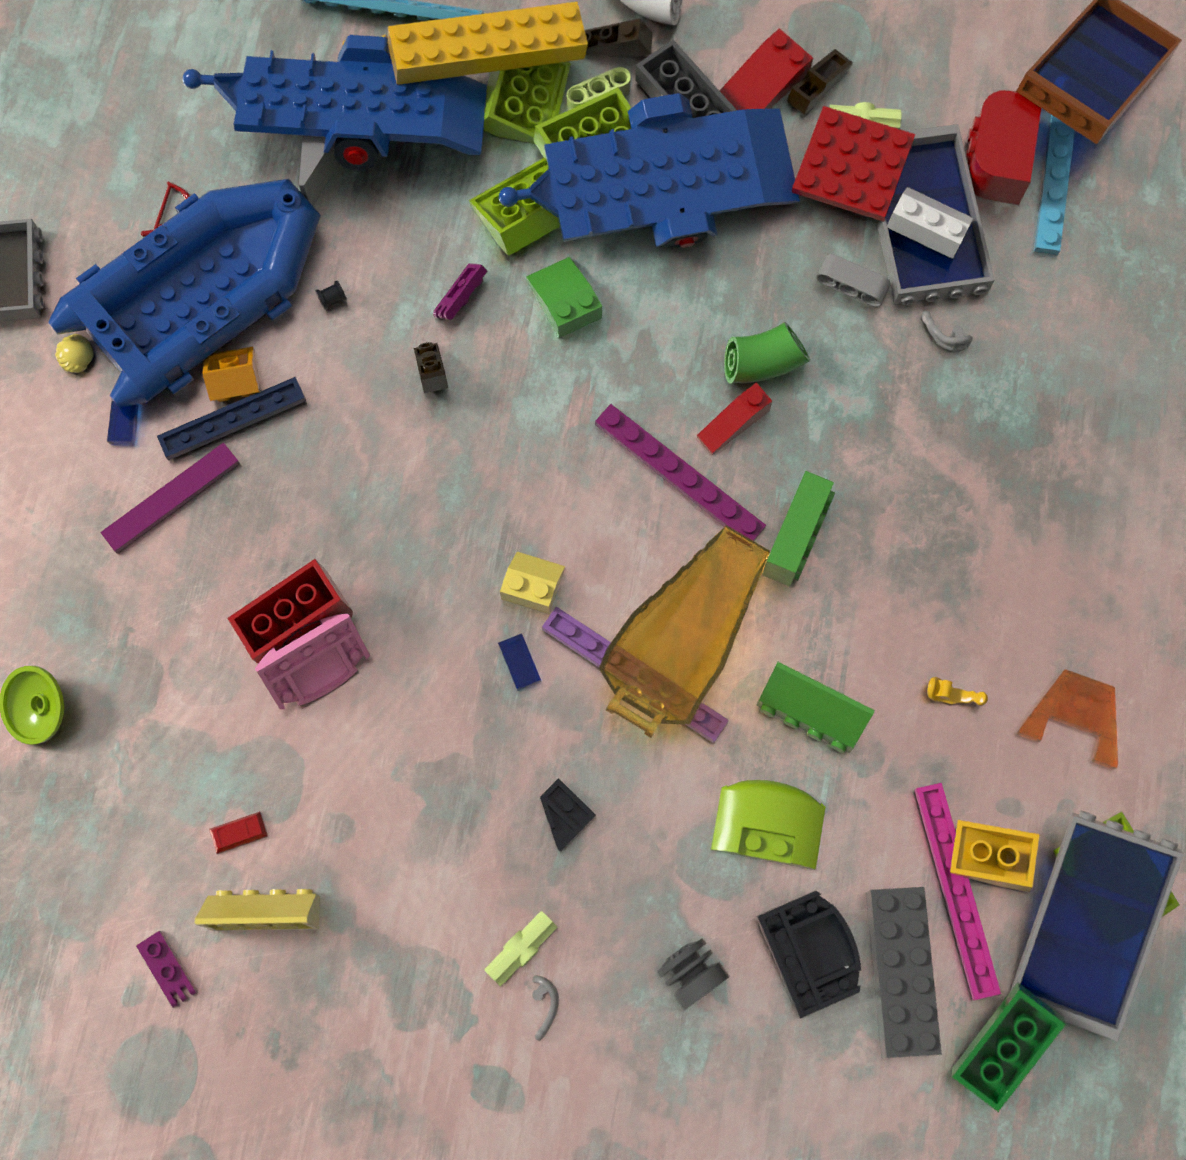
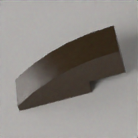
[786,49,853,115]

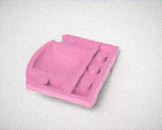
[255,613,370,710]

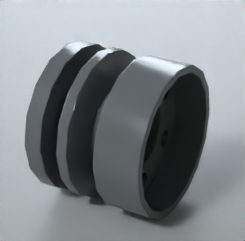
[657,938,730,1010]

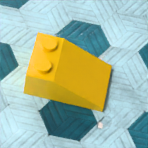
[950,820,1040,892]

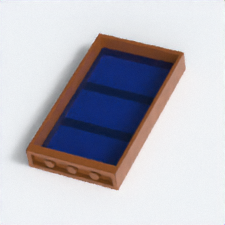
[1016,0,1182,144]

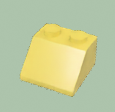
[500,552,565,614]

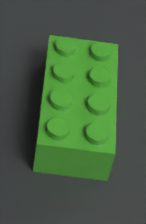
[762,471,835,587]

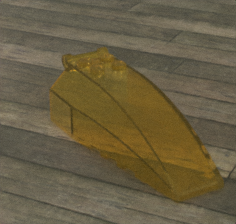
[599,525,770,738]

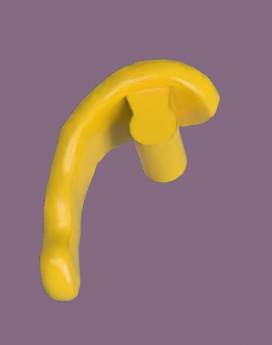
[927,677,988,706]

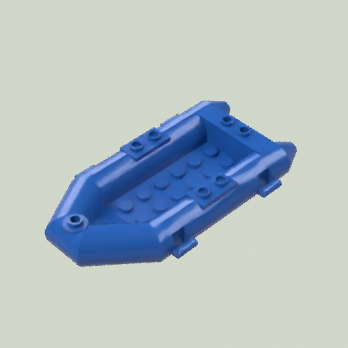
[48,179,321,408]

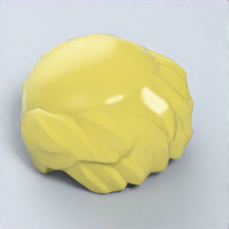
[55,334,94,373]

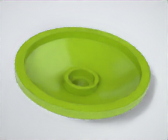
[0,666,64,744]

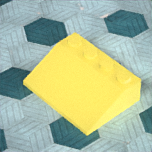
[195,889,320,931]

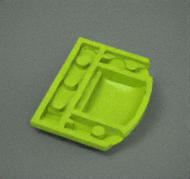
[711,780,826,870]

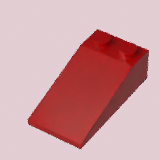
[720,28,813,110]

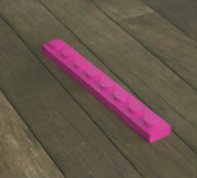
[915,783,1001,1000]

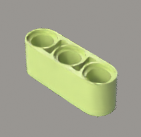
[567,67,631,110]

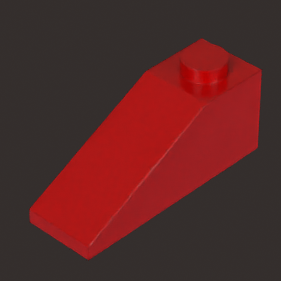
[697,382,772,455]

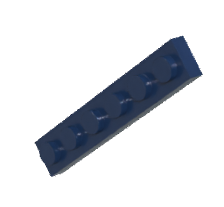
[157,377,306,460]

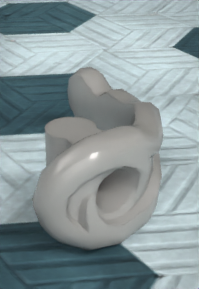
[922,311,973,352]
[532,975,559,1041]

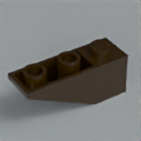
[585,18,653,58]

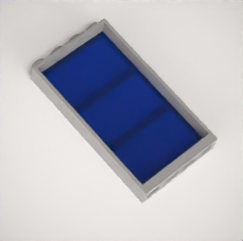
[876,124,995,305]
[1010,811,1184,1041]

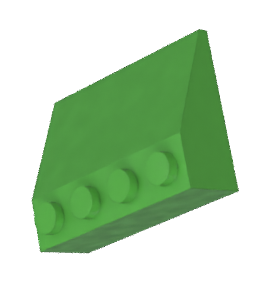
[757,662,875,753]

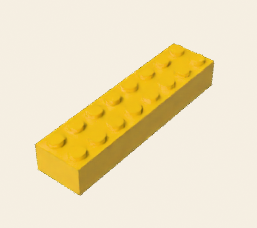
[388,1,588,85]

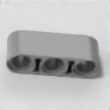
[816,254,891,307]

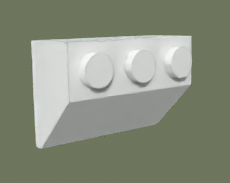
[887,187,973,259]

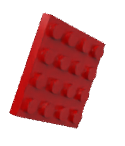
[792,106,915,222]

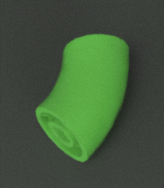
[724,322,810,383]

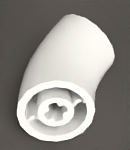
[620,0,683,25]

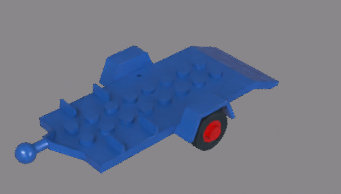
[182,35,487,171]
[499,93,800,248]

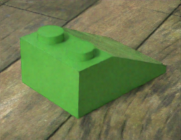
[526,257,602,339]

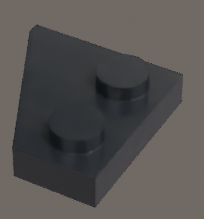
[540,778,596,853]

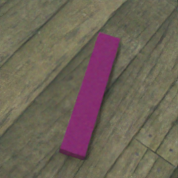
[100,442,240,553]

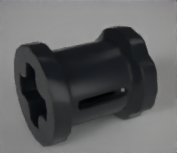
[315,280,347,310]

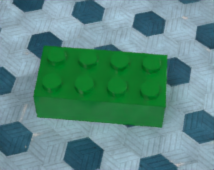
[952,982,1066,1112]

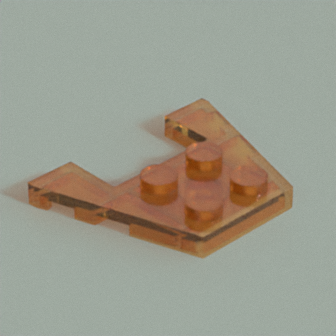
[1017,669,1118,769]

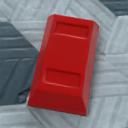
[209,812,268,854]

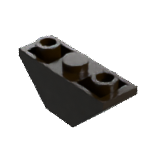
[414,342,448,393]

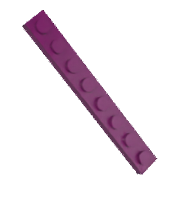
[595,404,766,546]

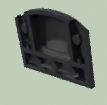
[757,890,861,1019]

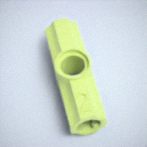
[829,102,902,129]
[484,911,558,987]

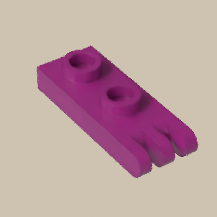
[433,263,488,320]
[136,931,197,1008]

